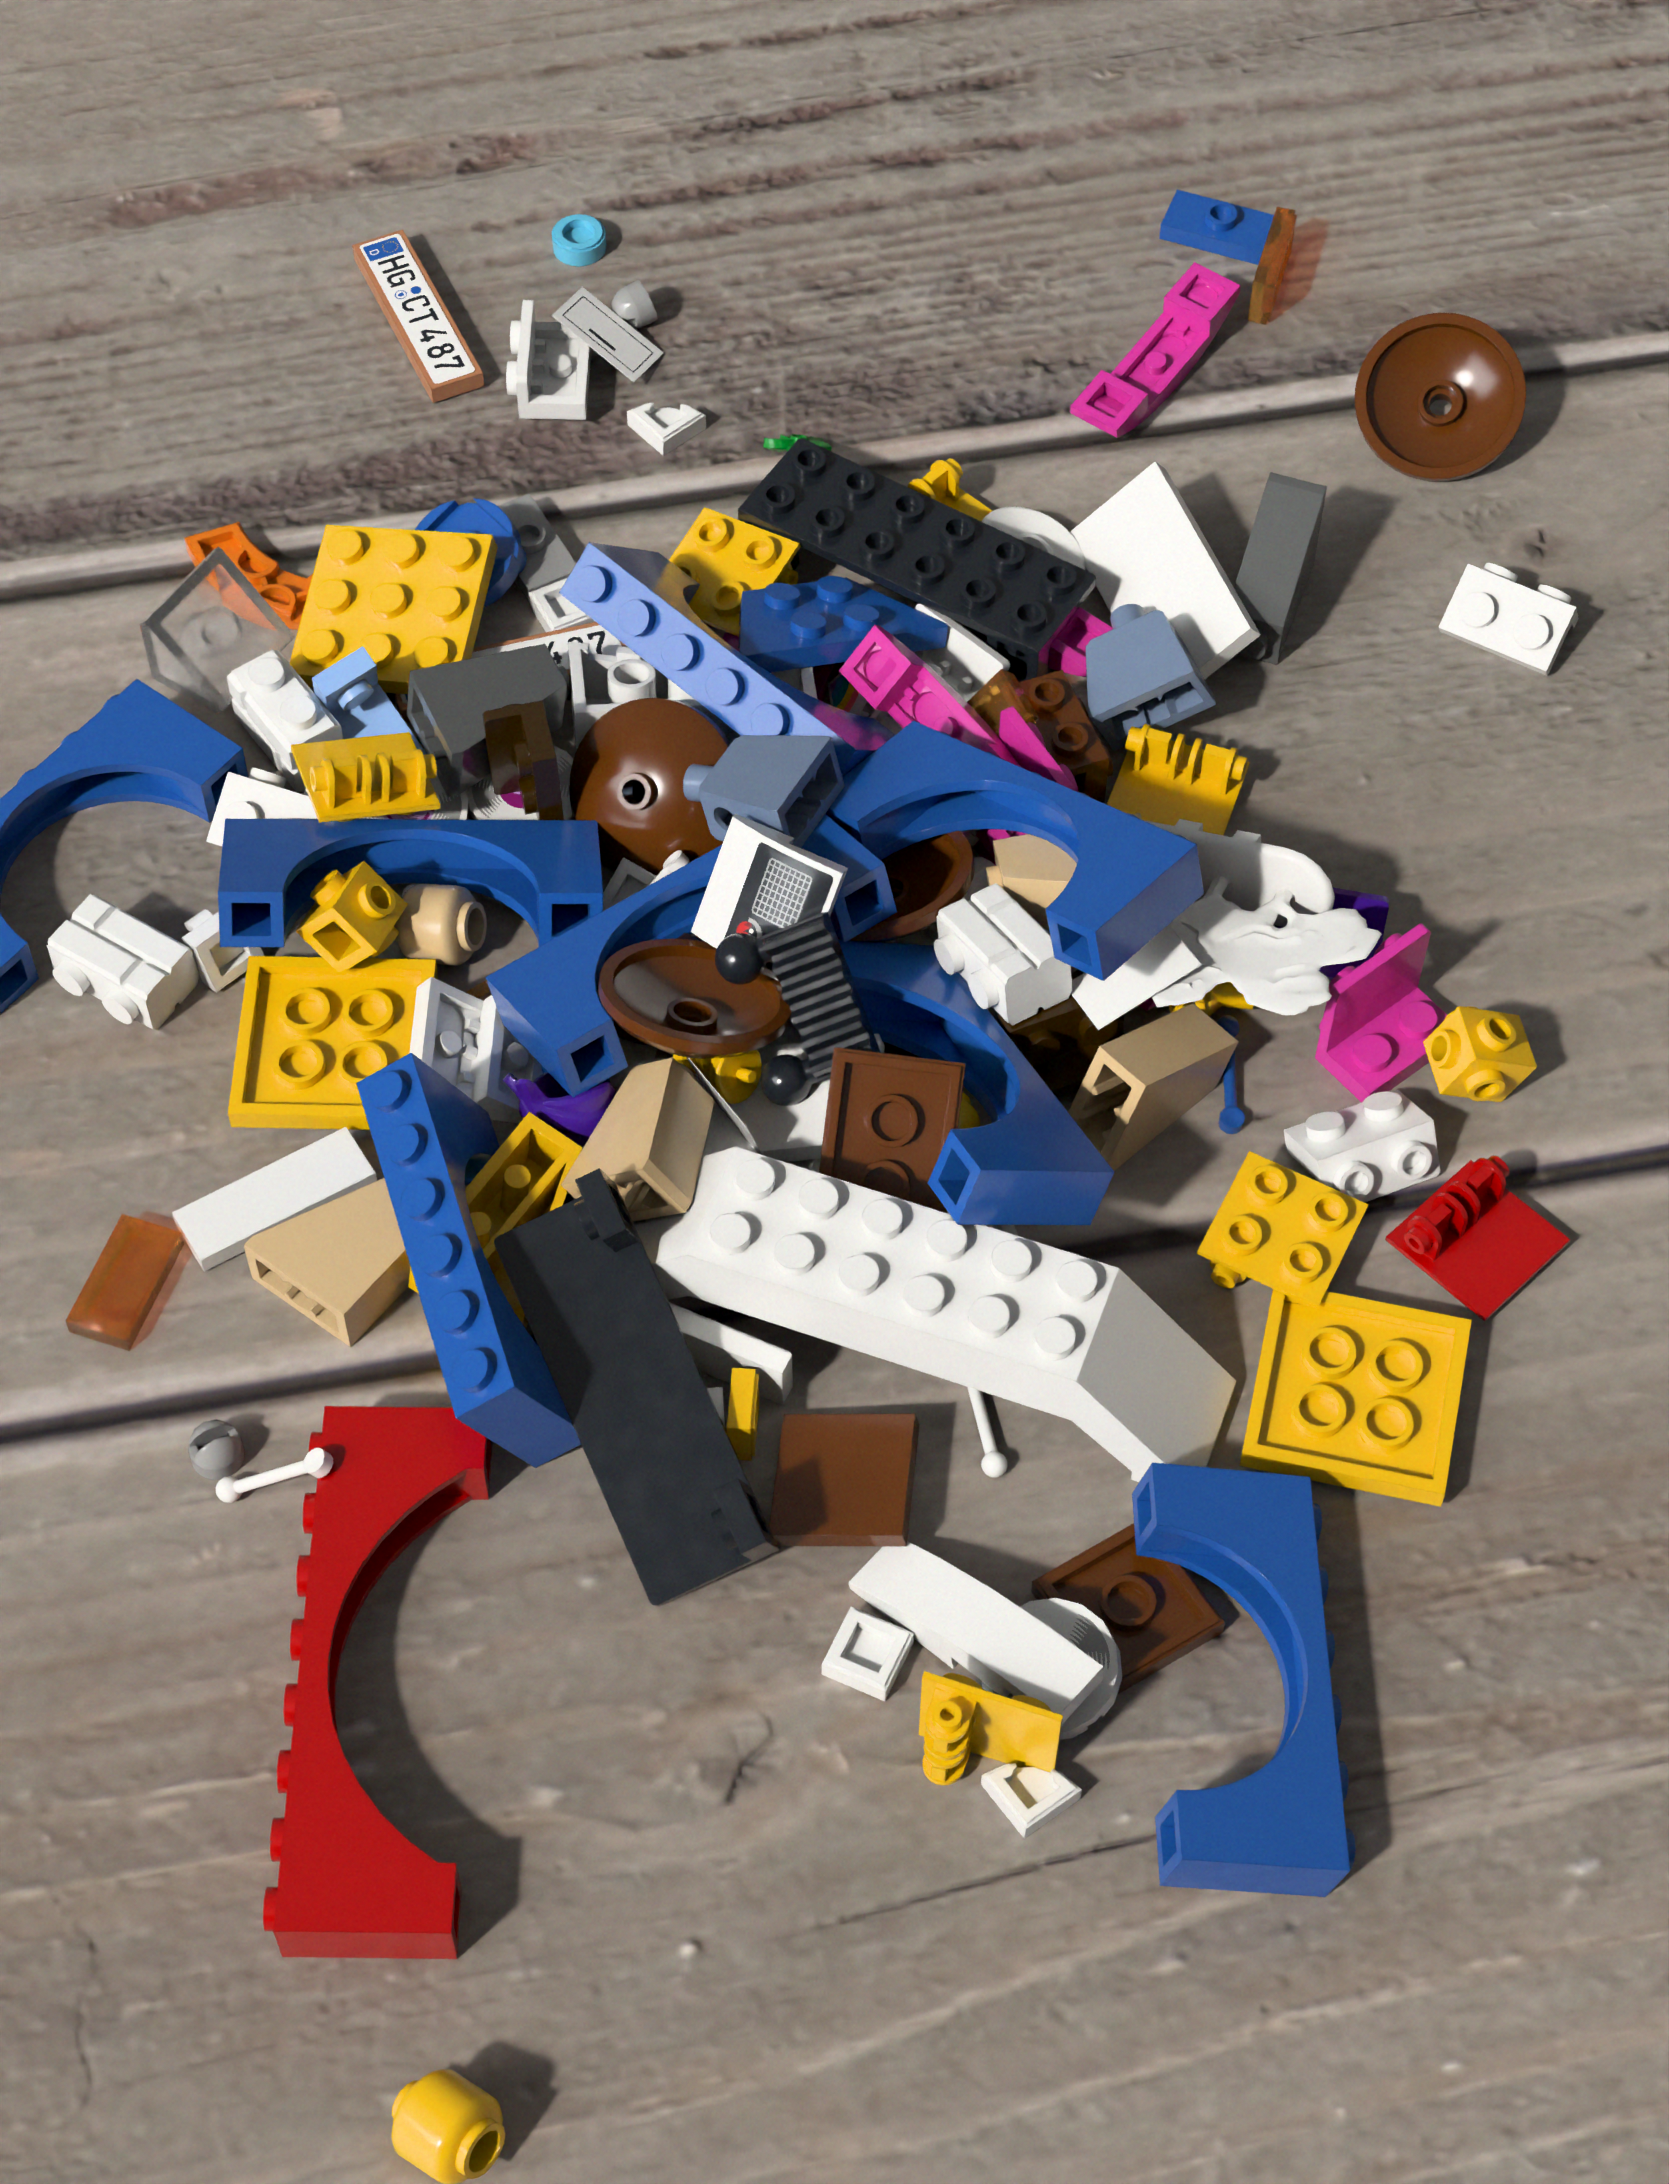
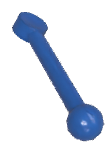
[1216,1015,1245,1134]

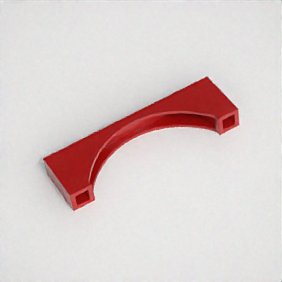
[263,1406,493,1959]

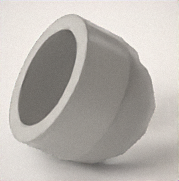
[612,280,658,329]
[188,1419,245,1480]

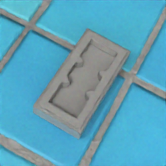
[498,493,576,601]

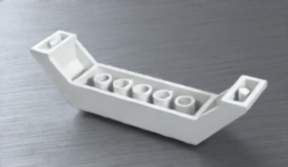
[633,1146,1236,1482]

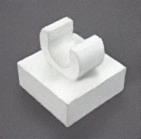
[182,909,264,993]

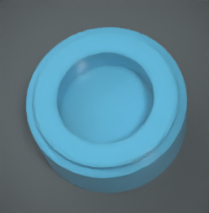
[552,214,606,266]

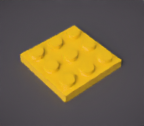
[289,525,498,694]
[228,956,438,1130]
[1239,1289,1472,1507]

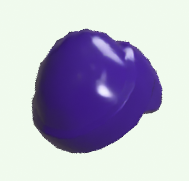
[503,1071,616,1149]

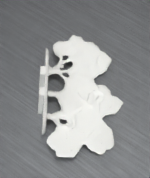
[1046,819,1382,1015]

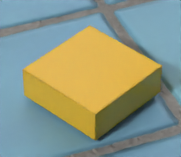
[727,1368,760,1461]

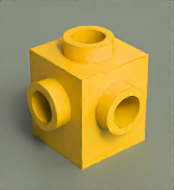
[296,861,408,974]
[1423,1006,1537,1103]

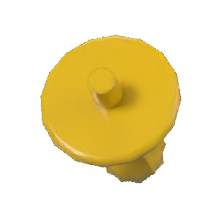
[673,1050,762,1104]

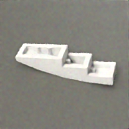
[848,1541,1104,1725]

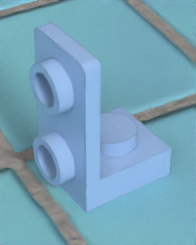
[312,646,426,754]

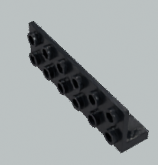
[738,438,1096,686]
[494,1168,779,1606]

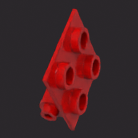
[1385,1155,1570,1321]

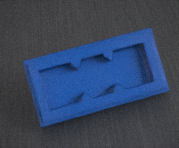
[1159,189,1280,266]

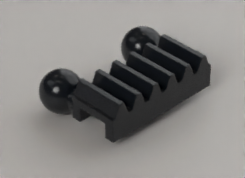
[715,912,881,1106]

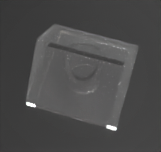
[139,547,296,714]

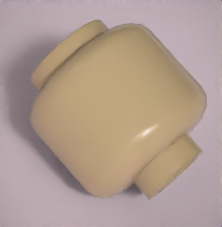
[394,884,487,966]

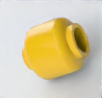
[391,2069,505,2184]

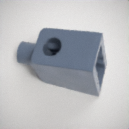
[1085,604,1216,751]
[683,735,845,848]

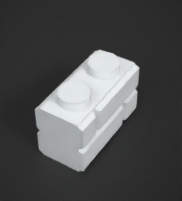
[227,650,343,792]
[934,883,1072,1026]
[47,894,200,1030]

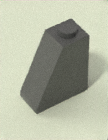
[1234,472,1327,665]
[407,644,571,797]

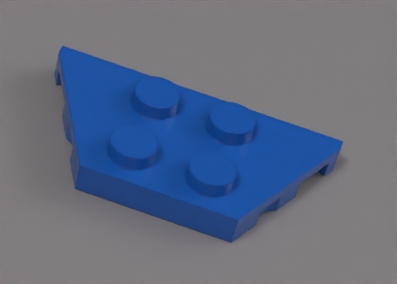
[738,576,948,673]

